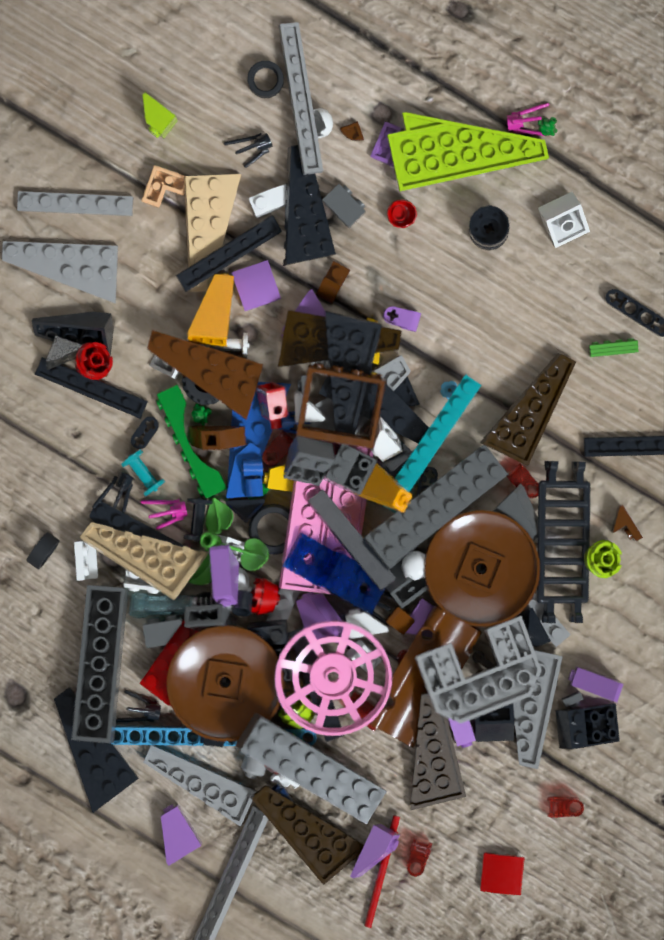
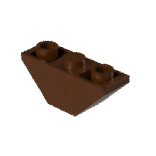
[189,426,246,450]

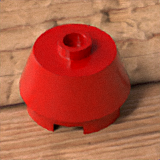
[75,342,113,380]
[251,577,280,615]

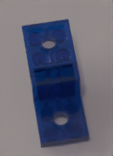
[282,533,385,614]

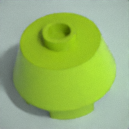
[584,540,622,578]
[278,694,316,729]

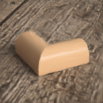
[141,165,185,208]

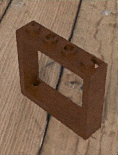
[296,362,385,449]

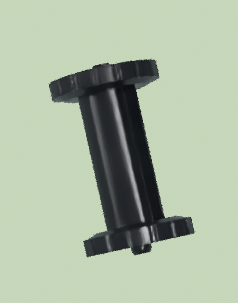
[183,497,213,542]

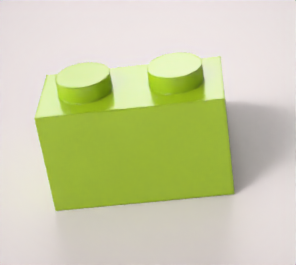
[143,92,178,139]

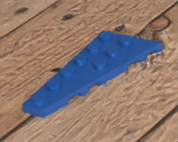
[227,382,291,490]

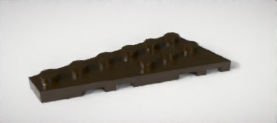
[278,310,402,367]
[250,785,364,885]

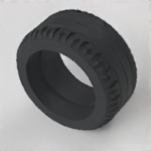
[248,504,290,555]

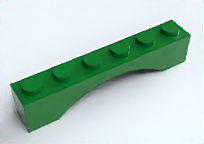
[156,385,227,499]

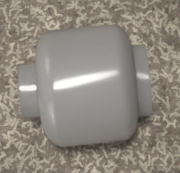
[241,754,267,779]

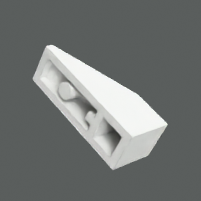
[249,184,288,218]

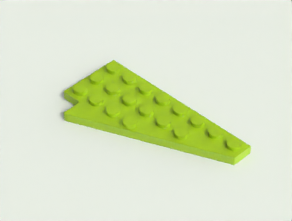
[387,112,549,192]

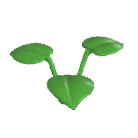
[188,498,269,585]

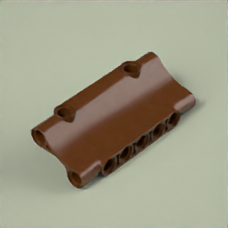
[369,605,482,748]

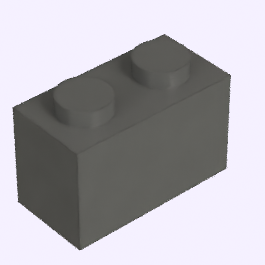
[322,184,366,229]

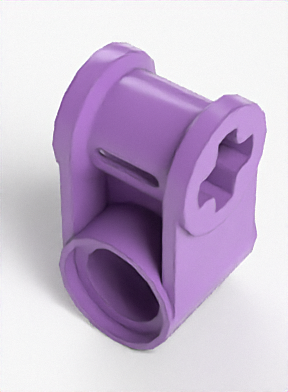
[383,306,421,332]

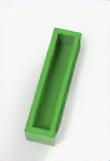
[589,338,639,357]

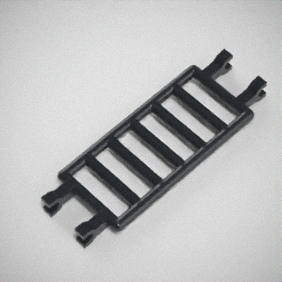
[537,461,591,623]

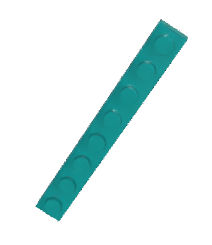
[383,374,481,513]

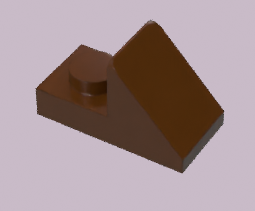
[316,261,350,304]
[611,505,643,542]
[386,605,415,635]

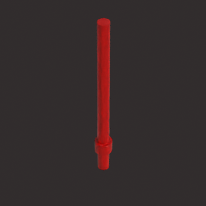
[364,815,400,928]

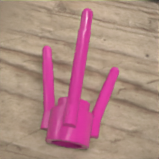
[507,103,549,136]
[141,499,188,530]

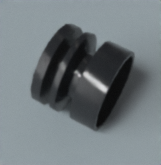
[469,205,510,251]

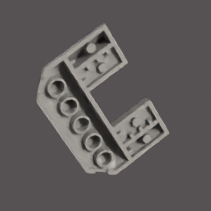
[415,616,542,723]

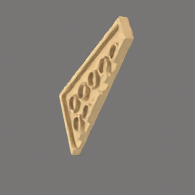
[184,174,241,292]
[80,522,208,600]

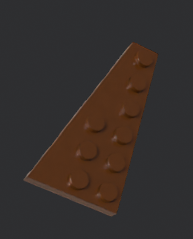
[147,330,264,420]

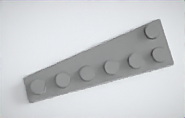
[143,745,256,826]

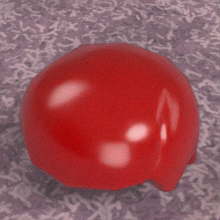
[386,199,417,228]

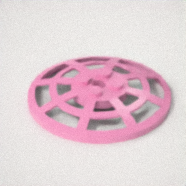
[275,621,392,736]

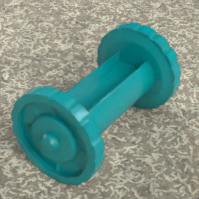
[121,449,166,497]

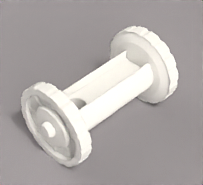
[205,332,249,358]

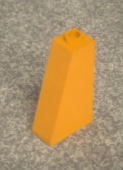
[188,273,234,347]
[353,463,412,513]

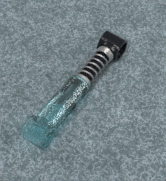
[129,590,253,618]

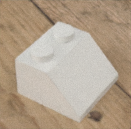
[538,192,590,248]
[346,608,388,639]

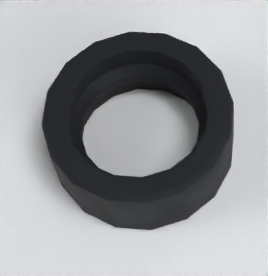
[247,60,284,98]
[26,532,60,570]

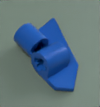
[226,443,263,498]

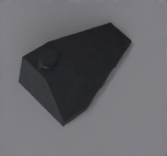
[32,312,114,356]

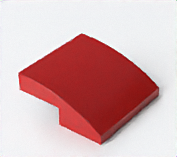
[480,852,525,895]

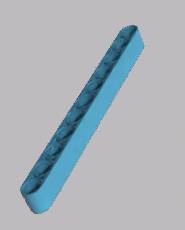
[111,725,317,746]

